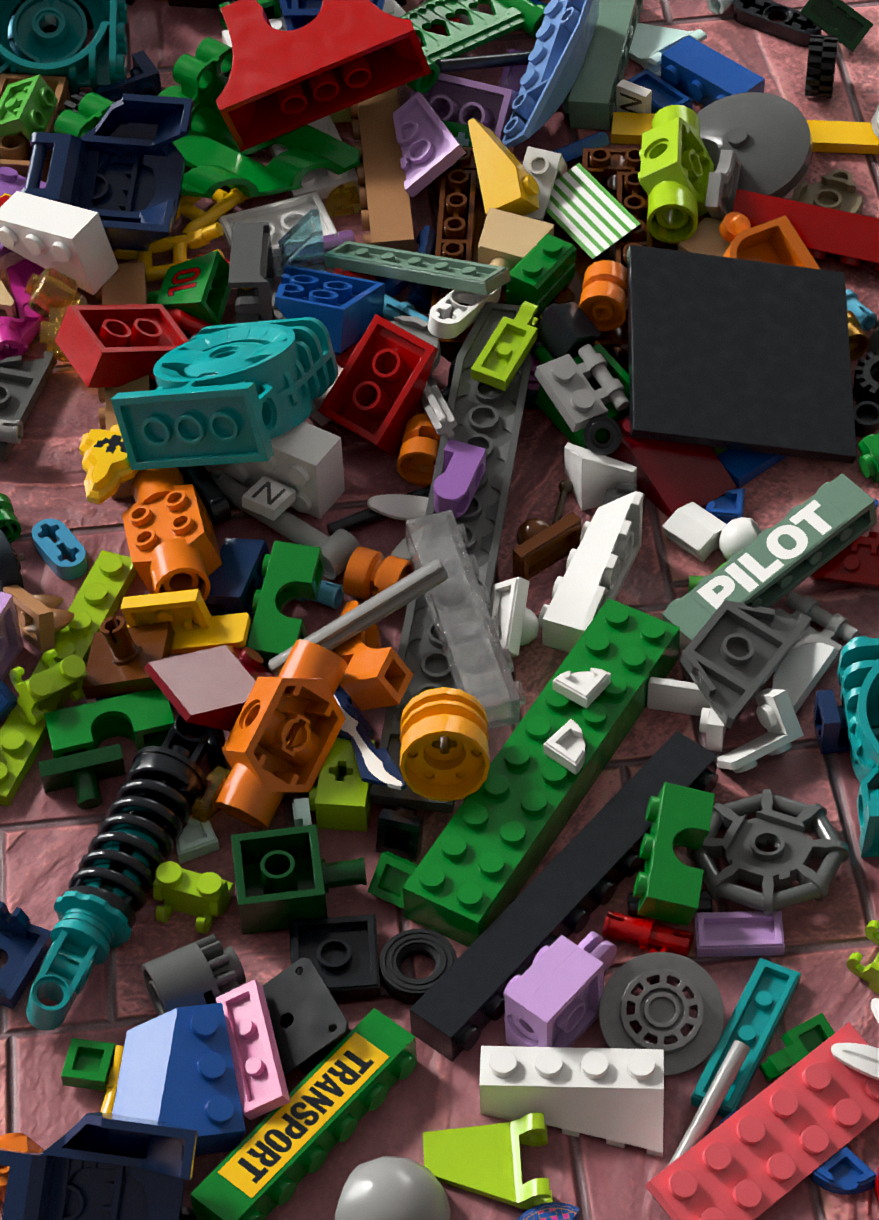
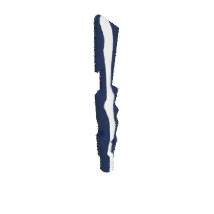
[334,684,407,790]

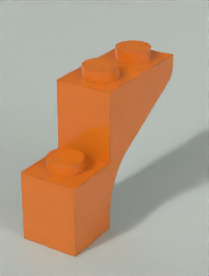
[331,600,414,711]

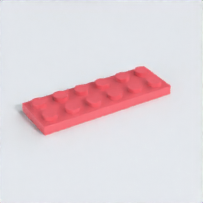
[645,1022,879,1220]

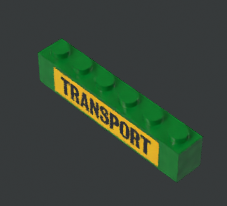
[190,1008,417,1220]

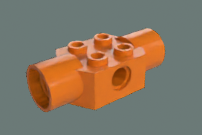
[122,467,222,601]
[215,639,348,829]

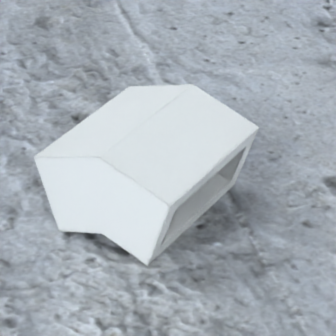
[662,502,727,562]

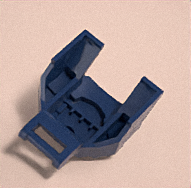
[20,93,194,252]
[0,1112,198,1220]

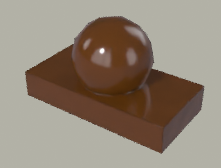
[512,512,582,580]

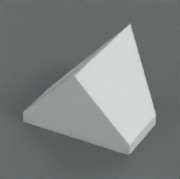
[564,442,637,511]

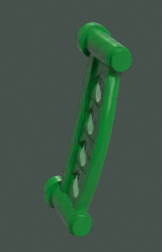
[400,0,546,94]

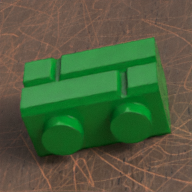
[505,234,576,317]

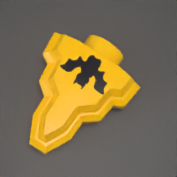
[79,424,139,505]

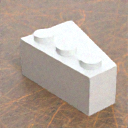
[0,191,119,295]

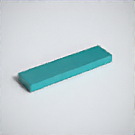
[691,958,801,1118]

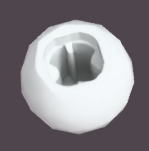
[719,517,762,560]

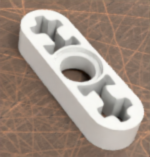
[428,286,502,339]

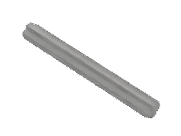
[420,374,458,438]
[268,559,449,677]

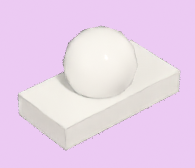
[482,577,540,663]

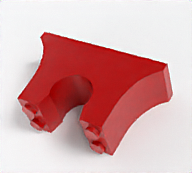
[216,0,432,152]

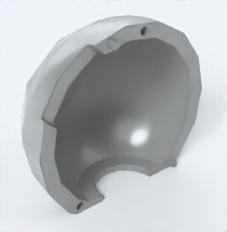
[334,1156,451,1220]

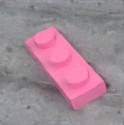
[216,980,290,1120]

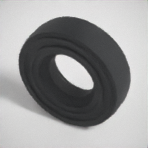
[379,929,457,1005]

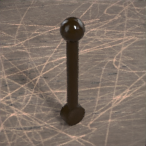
[552,480,573,524]

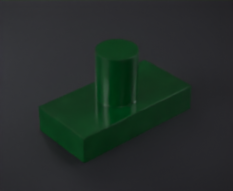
[799,0,873,52]
[38,743,126,809]

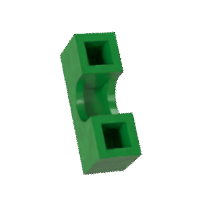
[243,540,326,667]
[44,688,174,758]
[633,782,715,927]

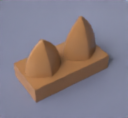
[3,584,75,652]

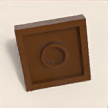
[82,616,175,699]

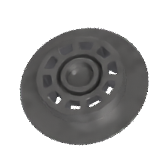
[599,952,724,1076]

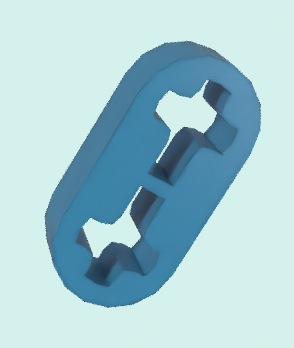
[32,519,88,580]

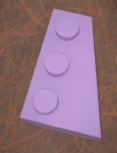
[393,91,466,198]

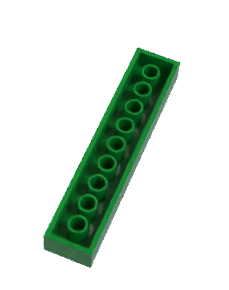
[402,598,680,947]

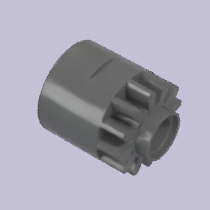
[141,934,246,1016]

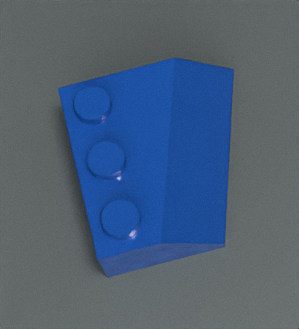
[275,265,385,355]
[112,1003,246,1156]

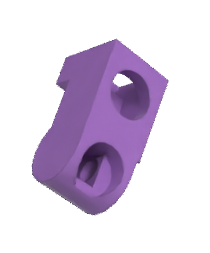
[433,438,486,519]

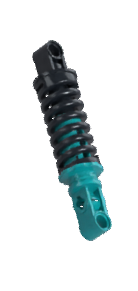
[26,714,212,1031]

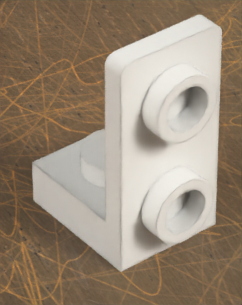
[522,146,568,221]
[647,677,726,752]
[717,688,804,773]

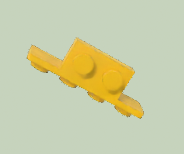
[99,589,251,655]

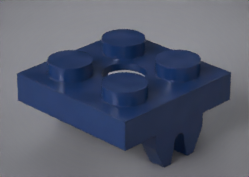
[0,901,53,1009]

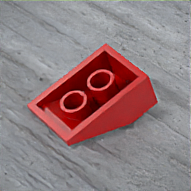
[55,304,189,388]
[318,314,438,457]

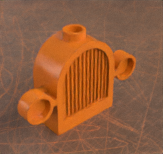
[719,212,820,269]

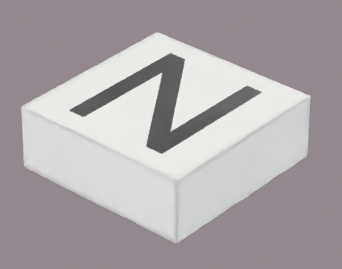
[616,79,652,113]
[242,476,296,521]

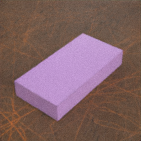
[694,910,785,957]

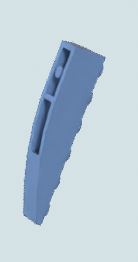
[502,0,599,147]

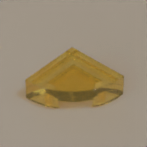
[326,181,361,217]
[192,766,230,823]

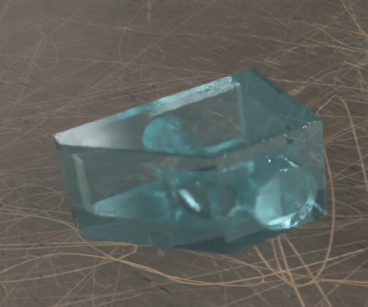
[273,209,326,278]

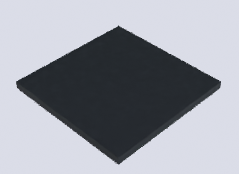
[627,245,857,464]

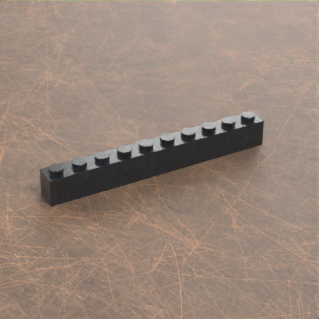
[409,731,719,1062]

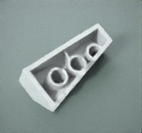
[538,491,643,653]
[479,1046,664,1158]

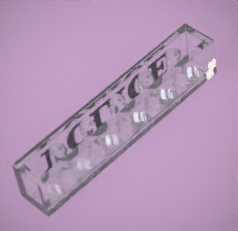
[406,510,526,730]

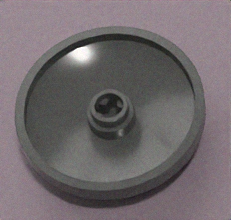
[697,92,813,198]

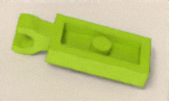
[471,301,538,391]

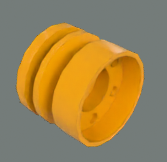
[400,687,490,802]

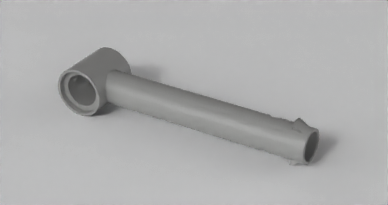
[211,470,360,580]

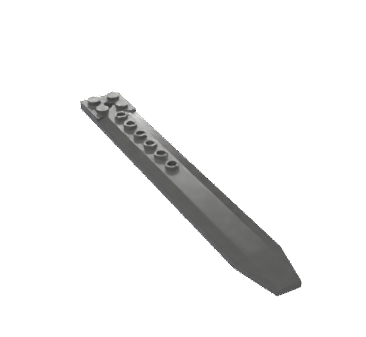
[370,302,531,814]

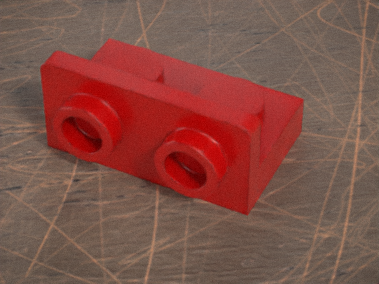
[809,532,879,589]

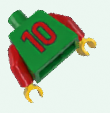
[147,250,252,336]

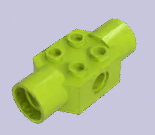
[638,105,714,243]

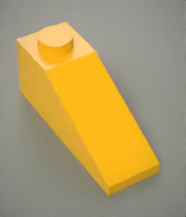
[468,118,540,216]

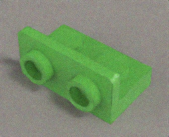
[0,75,58,142]

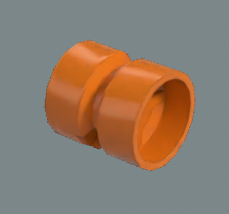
[579,260,628,331]
[396,414,441,486]
[343,546,414,610]

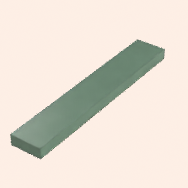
[324,241,511,295]

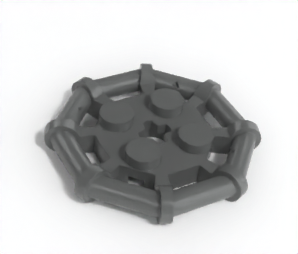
[687,789,849,916]

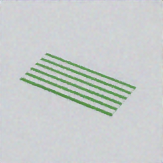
[546,163,641,259]

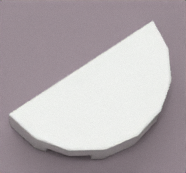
[773,643,839,714]

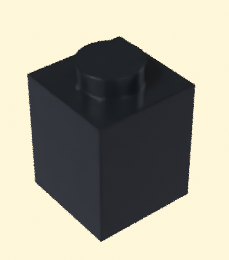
[536,302,601,359]

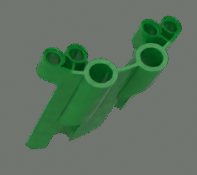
[54,37,360,198]

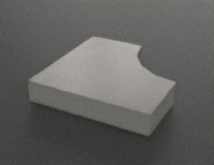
[705,150,741,221]

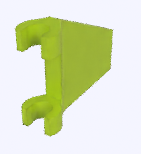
[423,1112,553,1210]

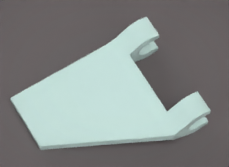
[629,23,707,78]

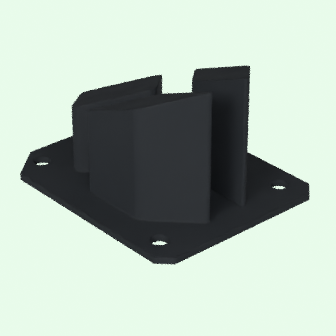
[263,958,351,1077]

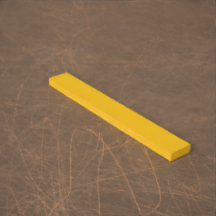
[611,112,879,155]

